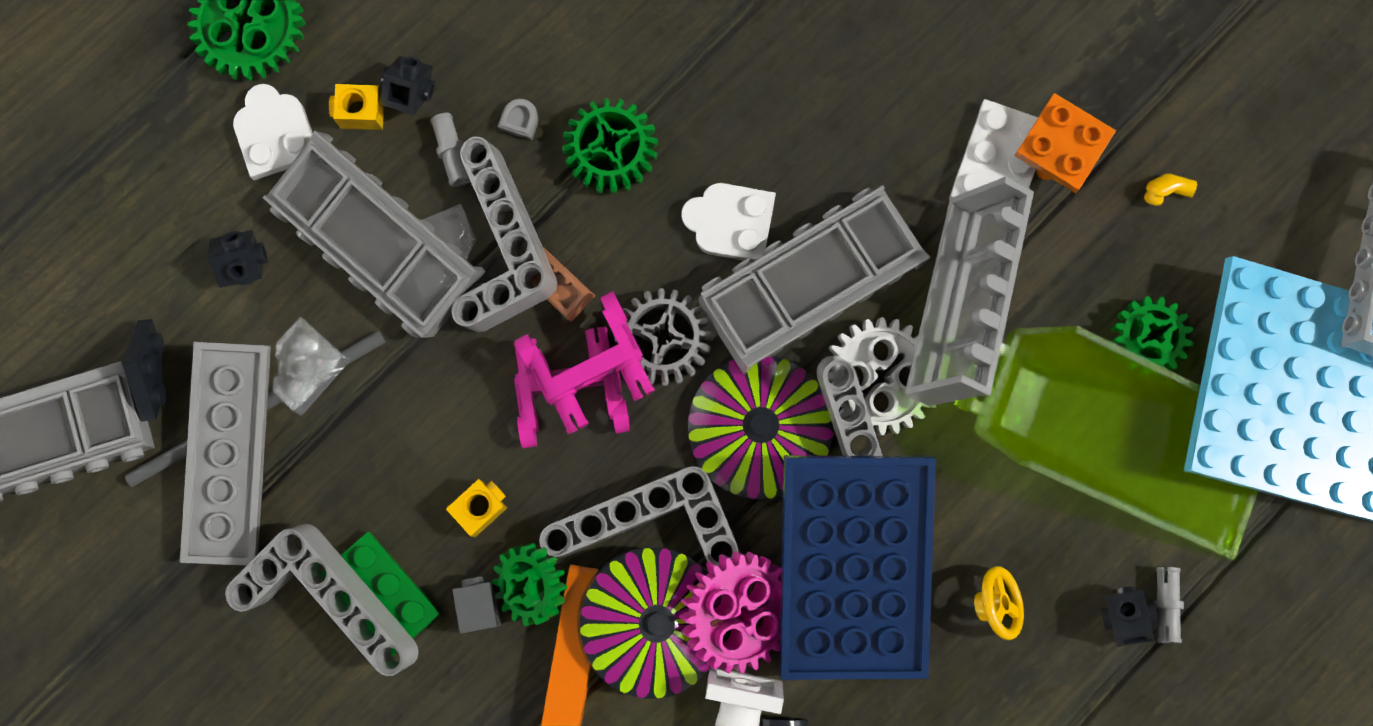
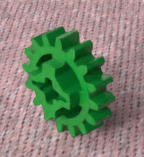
[1111,296,1193,376]
[492,543,567,626]

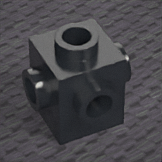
[380,56,435,115]
[207,230,268,288]
[1101,586,1158,647]

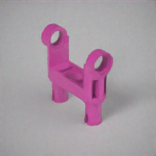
[514,291,655,434]
[513,327,630,449]

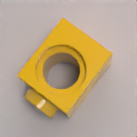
[329,84,384,130]
[446,479,507,537]

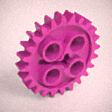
[679,551,781,674]

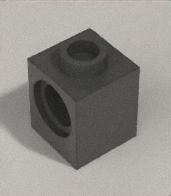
[452,576,501,634]

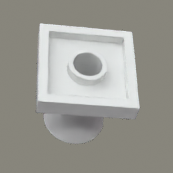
[705,667,784,726]

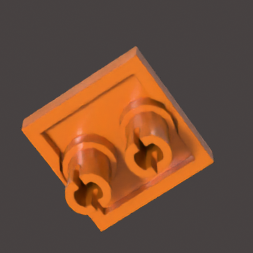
[1014,93,1116,193]

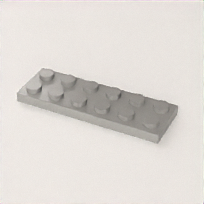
[180,342,271,566]

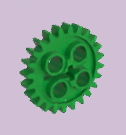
[188,0,306,81]

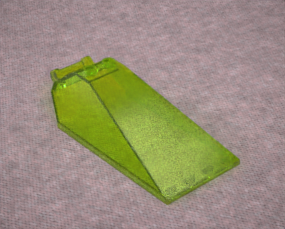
[954,326,1258,560]

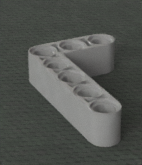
[451,137,557,332]
[817,356,882,456]
[539,467,738,566]
[225,524,418,676]

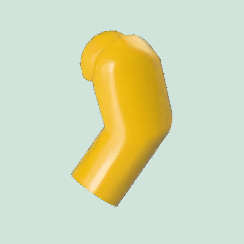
[1144,173,1197,206]

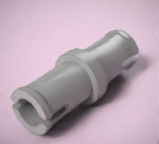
[430,113,470,187]
[1154,567,1184,643]

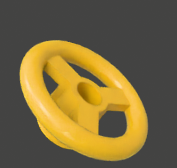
[974,566,1024,640]

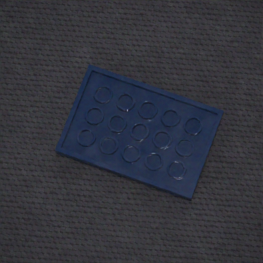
[779,455,936,680]

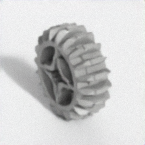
[614,288,712,386]

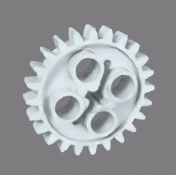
[828,317,929,435]

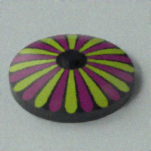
[688,356,833,500]
[577,548,724,699]

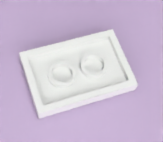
[949,99,1038,215]

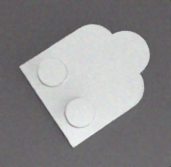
[233,84,321,181]
[682,183,776,262]

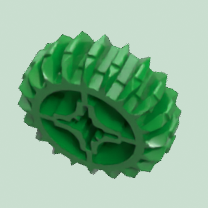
[562,98,658,194]

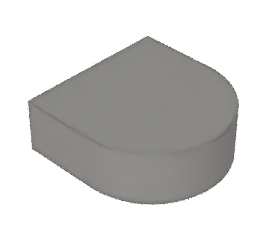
[497,99,539,141]

